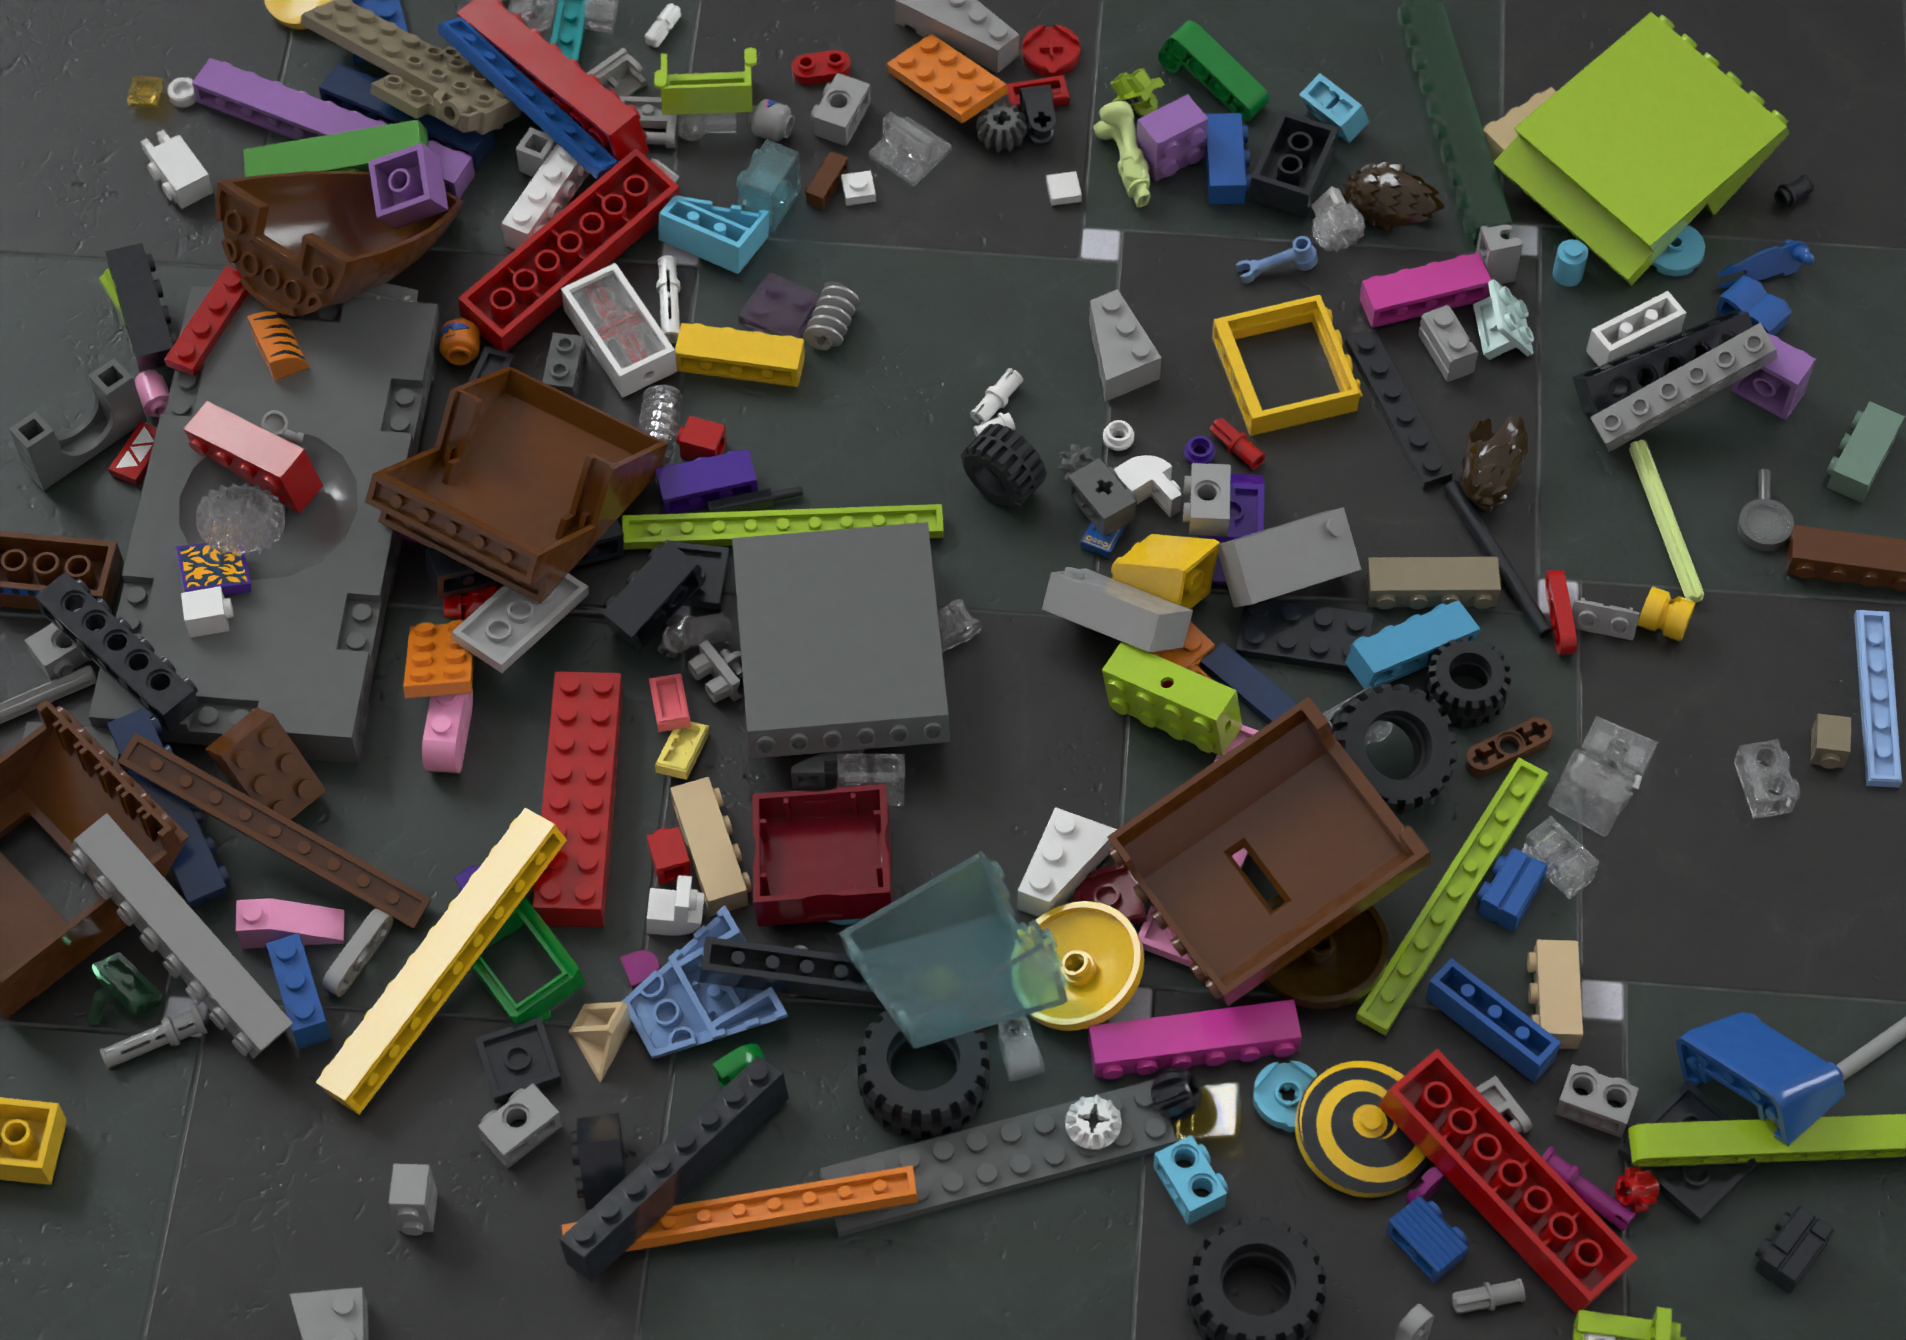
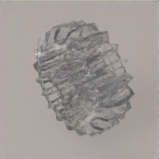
[196,482,285,557]

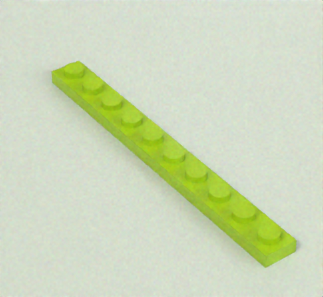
[622,504,944,550]
[1356,758,1548,1036]

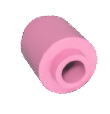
[135,370,170,417]

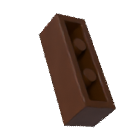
[804,151,848,210]

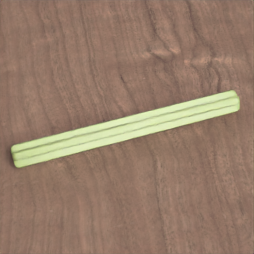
[1629,440,1704,602]

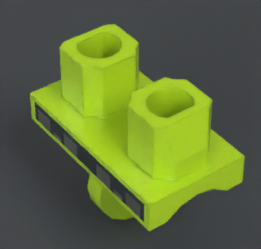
[1110,68,1165,117]

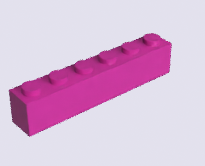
[1088,999,1302,1080]

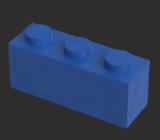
[1205,113,1251,204]
[266,933,332,1049]

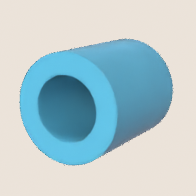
[1552,240,1588,286]

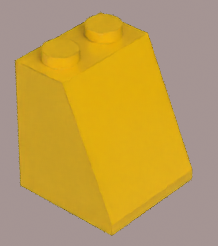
[1111,534,1220,609]

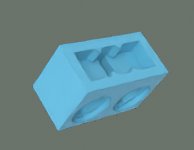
[1299,73,1370,143]
[1153,1135,1228,1225]

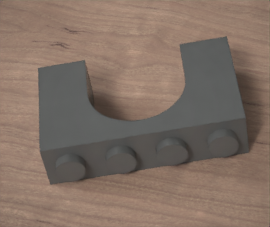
[9,358,147,491]

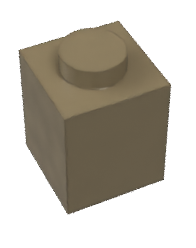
[1810,714,1851,769]

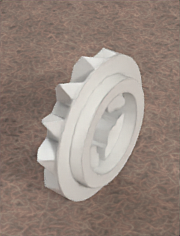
[1065,1094,1122,1149]

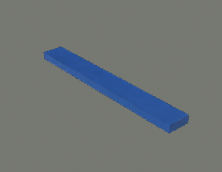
[436,17,619,179]

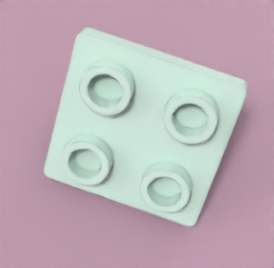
[1473,279,1534,360]

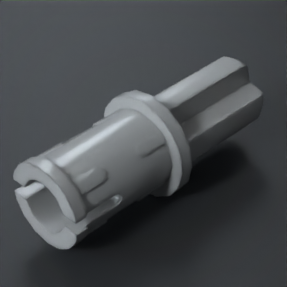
[1452,1279,1526,1313]

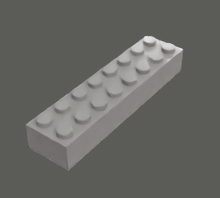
[70,813,292,1059]

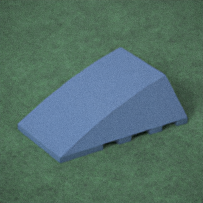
[621,905,788,1059]

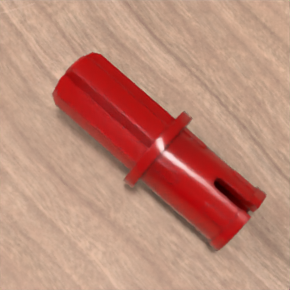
[1209,418,1266,470]

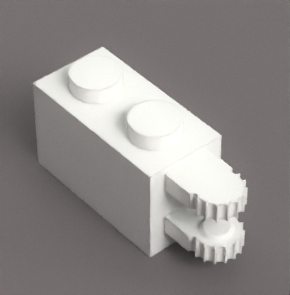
[141,130,214,209]

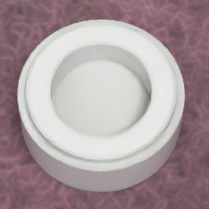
[167,77,197,107]

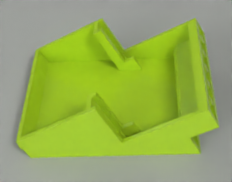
[1493,12,1790,286]

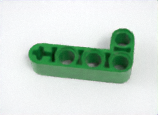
[1158,20,1270,121]

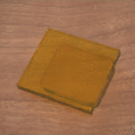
[1176,1082,1242,1142]

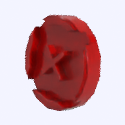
[1022,24,1080,77]

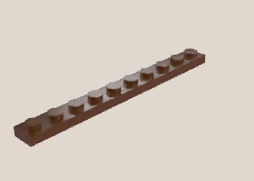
[117,733,431,930]

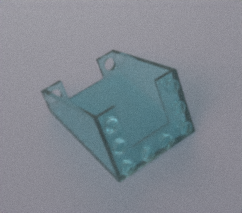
[839,851,1068,1049]

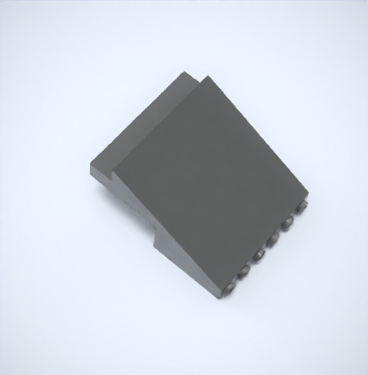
[732,522,950,759]

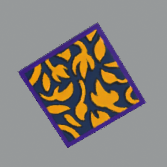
[176,540,251,595]

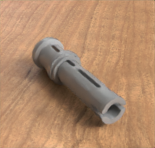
[100,1004,208,1069]

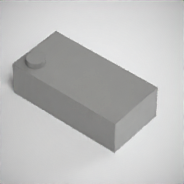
[1218,507,1362,607]
[1042,567,1193,652]

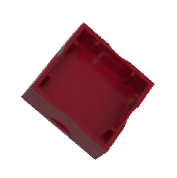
[752,784,894,926]

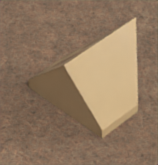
[568,1002,632,1083]

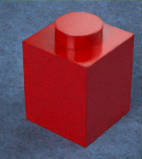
[676,416,727,461]
[646,827,691,885]

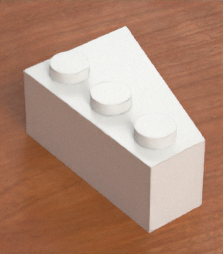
[1017,807,1117,917]

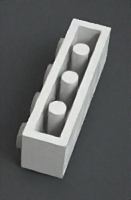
[501,143,589,250]

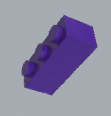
[655,449,758,514]

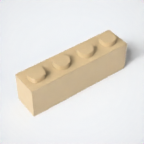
[670,777,753,917]

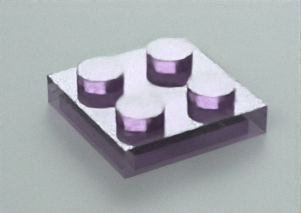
[738,271,820,338]

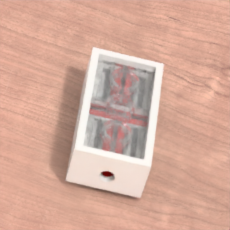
[561,263,677,398]

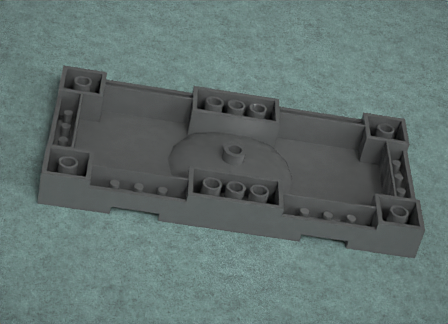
[88,286,442,764]

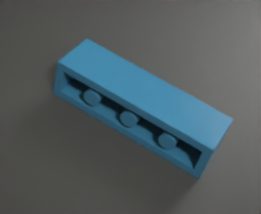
[1345,600,1480,690]

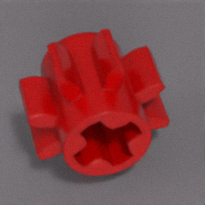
[1615,1167,1659,1213]

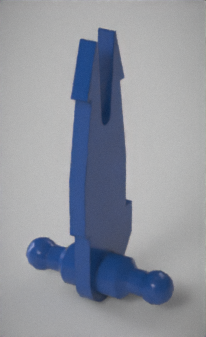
[1716,239,1814,288]

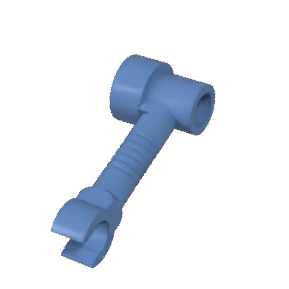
[1236,236,1318,283]

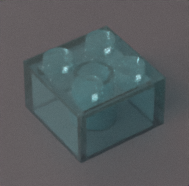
[736,139,801,233]

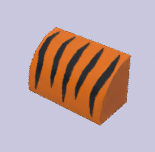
[247,311,310,381]

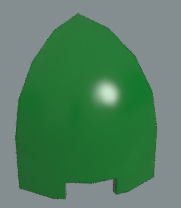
[713,1043,766,1088]

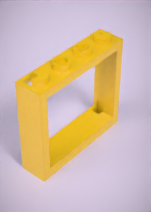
[1212,295,1363,436]

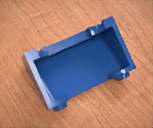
[1676,1012,1846,1146]

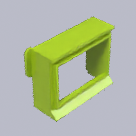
[654,48,757,115]

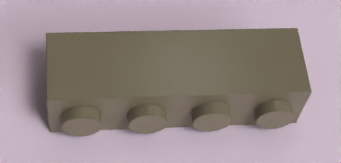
[1365,557,1501,610]

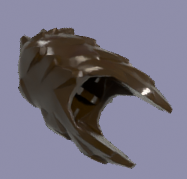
[1343,162,1445,232]
[1460,417,1528,513]

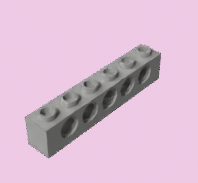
[1590,322,1778,452]

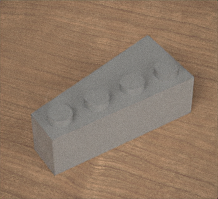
[895,0,1019,73]
[290,1287,369,1340]

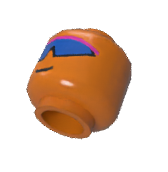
[439,318,481,365]

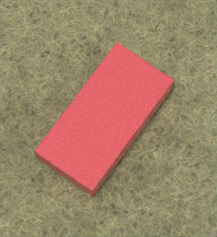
[649,673,691,732]

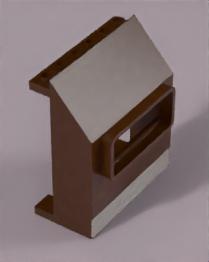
[0,699,189,1020]

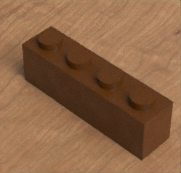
[1786,525,1906,592]

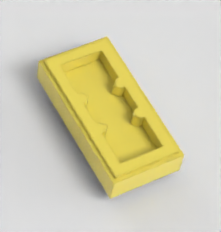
[655,721,710,780]

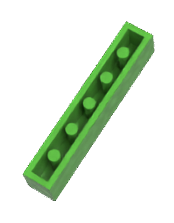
[243,120,429,177]

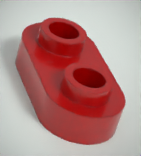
[792,50,851,85]

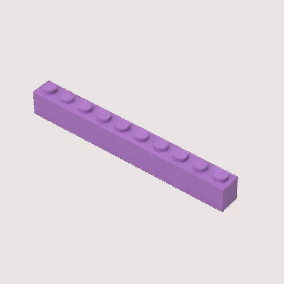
[192,58,475,199]

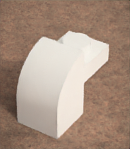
[1114,455,1182,517]
[646,875,705,936]

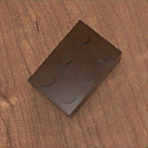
[205,707,326,820]

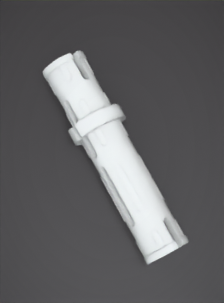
[656,255,681,343]

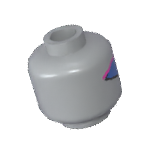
[748,99,795,142]

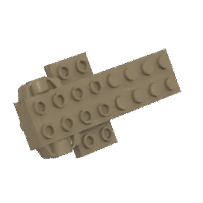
[301,0,521,135]

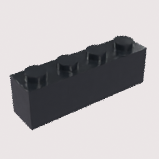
[105,243,177,372]

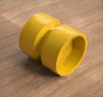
[1637,586,1696,642]

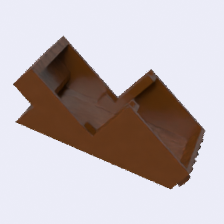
[365,366,668,603]

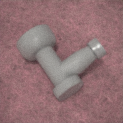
[261,410,304,445]

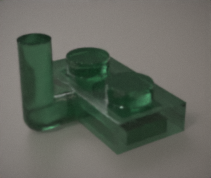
[87,952,164,1026]

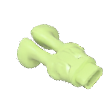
[1093,101,1151,207]

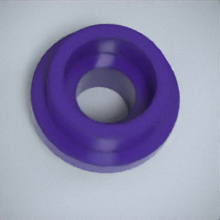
[1184,436,1216,464]

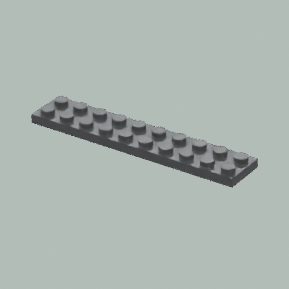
[820,1079,1177,1237]

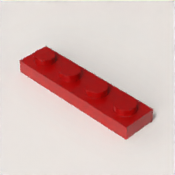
[165,265,249,376]

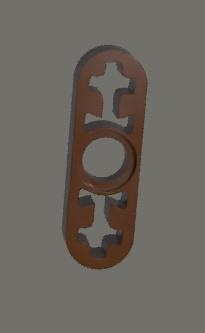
[1465,717,1553,778]

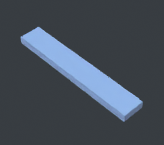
[1854,610,1902,788]

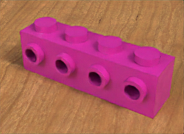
[1360,253,1491,328]

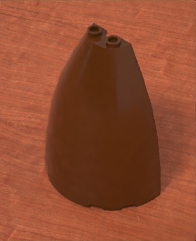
[216,171,464,316]

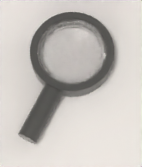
[1737,469,1794,551]

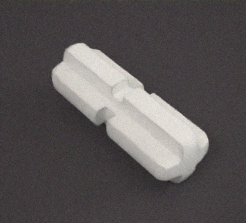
[645,3,681,48]

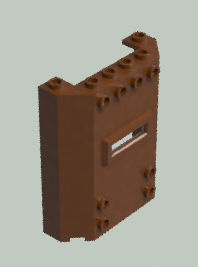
[1107,696,1433,1006]

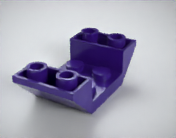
[1198,474,1265,585]

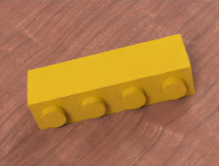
[675,323,805,387]

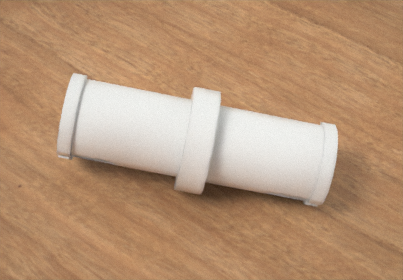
[970,368,1023,424]

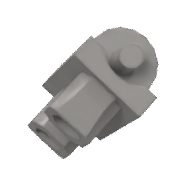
[688,640,743,703]

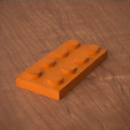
[886,34,1008,123]
[403,620,475,698]

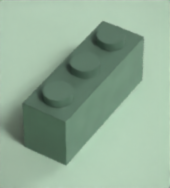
[1826,401,1905,503]

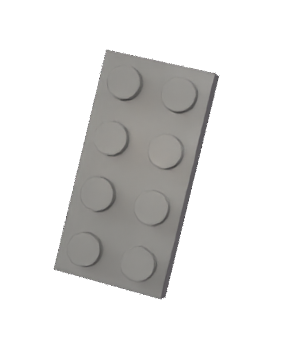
[452,573,589,673]

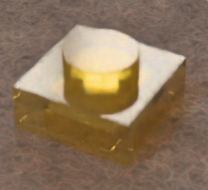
[127,76,164,108]

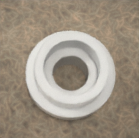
[1103,420,1134,451]

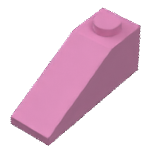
[235,898,345,949]

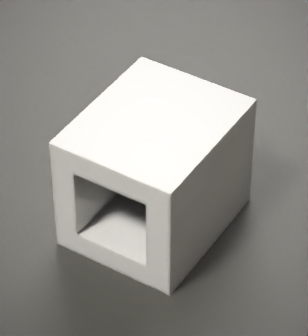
[181,586,234,638]

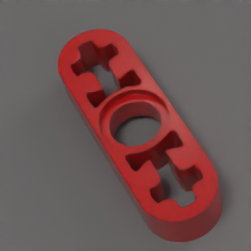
[1545,570,1577,655]

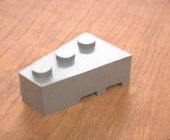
[1089,289,1162,402]

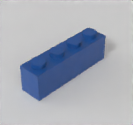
[1425,958,1561,1083]

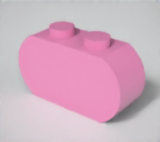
[422,688,473,773]

